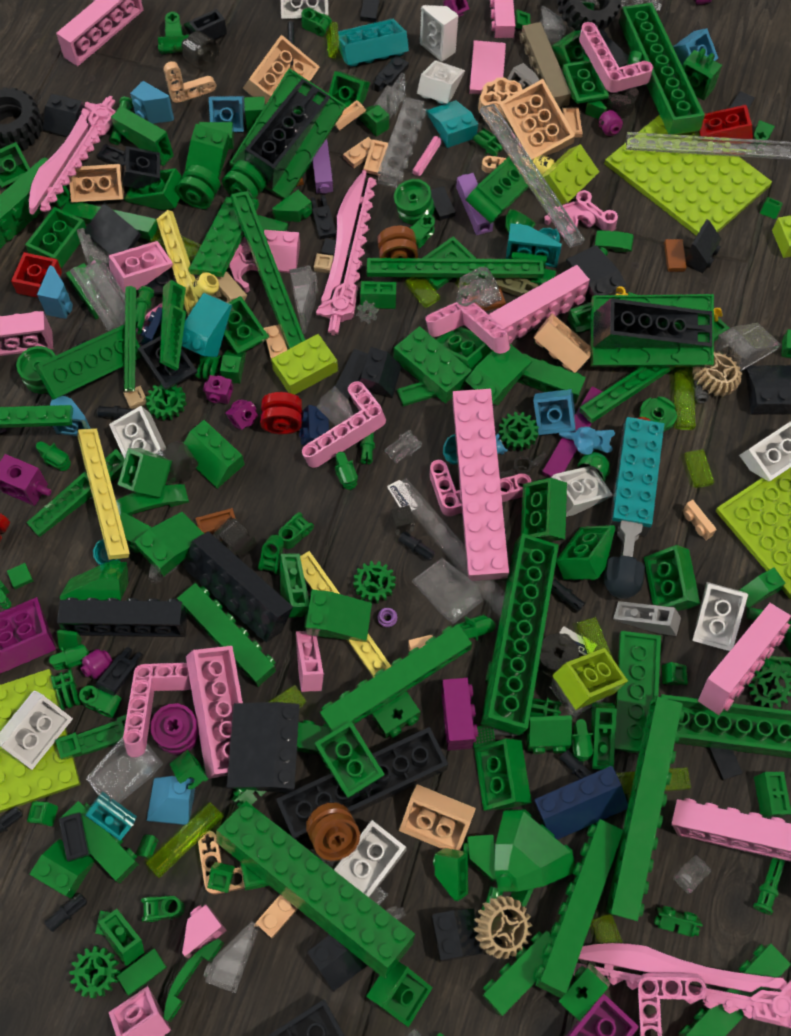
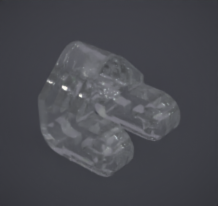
[456,267,502,308]

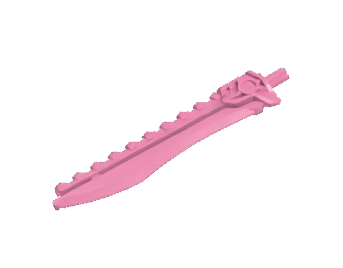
[29,96,116,214]
[316,170,377,336]
[573,943,791,1028]

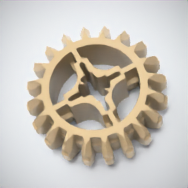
[692,351,742,397]
[474,896,533,959]

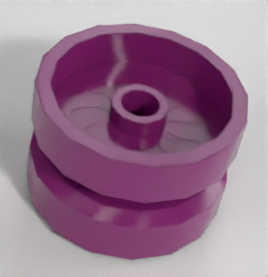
[151,703,199,755]

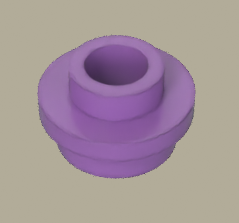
[378,608,397,627]

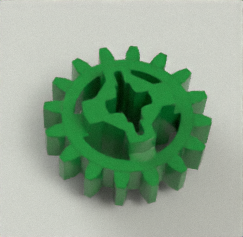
[146,384,187,421]
[498,412,539,451]
[353,561,396,603]
[748,664,791,709]
[69,946,120,999]

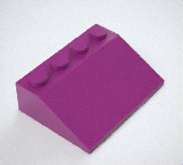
[0,597,56,673]

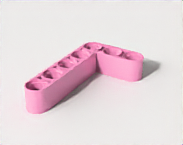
[579,22,653,93]
[426,299,510,354]
[302,381,386,468]
[430,460,531,516]
[123,663,191,758]
[638,973,706,1036]

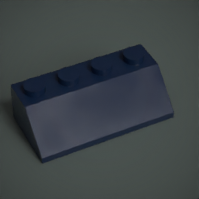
[534,766,628,840]

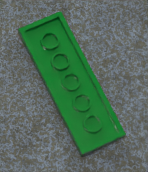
[189,197,259,277]
[35,324,141,400]
[615,631,661,753]

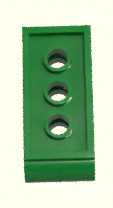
[466,155,536,224]

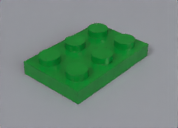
[423,236,476,290]

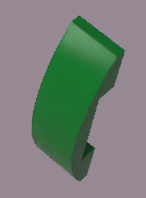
[116,484,189,517]
[55,715,127,760]
[164,939,224,1022]

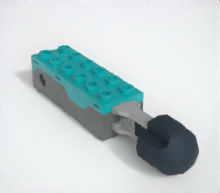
[604,417,664,599]

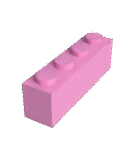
[490,0,515,38]

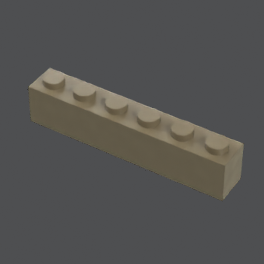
[520,22,571,107]

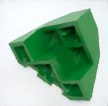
[495,809,575,892]

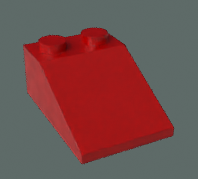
[699,105,753,145]

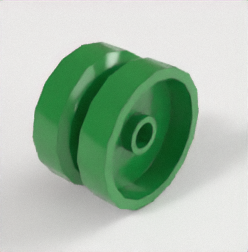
[222,160,267,199]
[176,165,220,209]
[394,179,435,225]
[16,346,56,394]

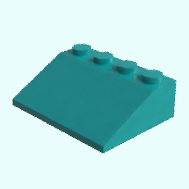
[333,19,409,66]

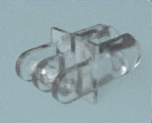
[384,430,423,464]

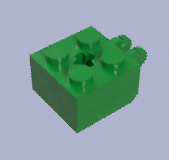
[682,48,722,100]

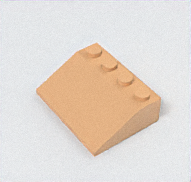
[243,35,320,104]
[499,79,575,161]

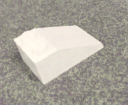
[417,60,465,104]
[551,466,613,517]
[692,582,748,651]
[334,820,407,897]

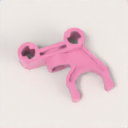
[544,190,618,239]
[228,236,259,293]

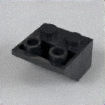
[184,9,227,46]

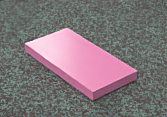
[469,41,506,94]

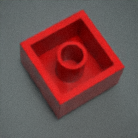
[11,252,62,298]

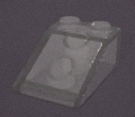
[289,266,318,334]
[716,322,782,371]
[413,558,483,624]
[86,737,163,804]
[204,921,260,994]

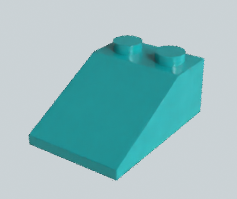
[426,100,478,148]
[506,223,562,268]
[182,293,232,357]

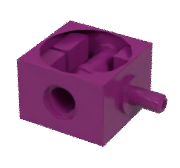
[0,454,52,506]

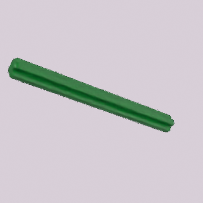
[124,286,136,392]

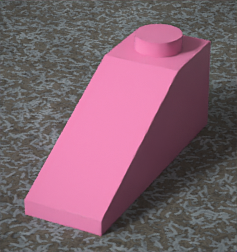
[296,631,324,692]

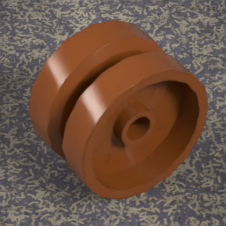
[378,225,418,258]
[306,803,360,861]

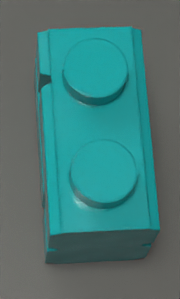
[86,791,137,840]

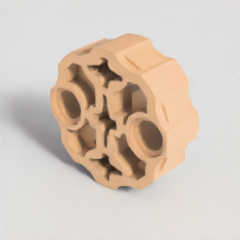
[478,78,523,128]

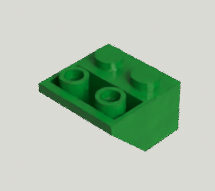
[118,448,172,497]

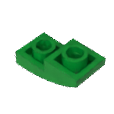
[595,231,634,252]

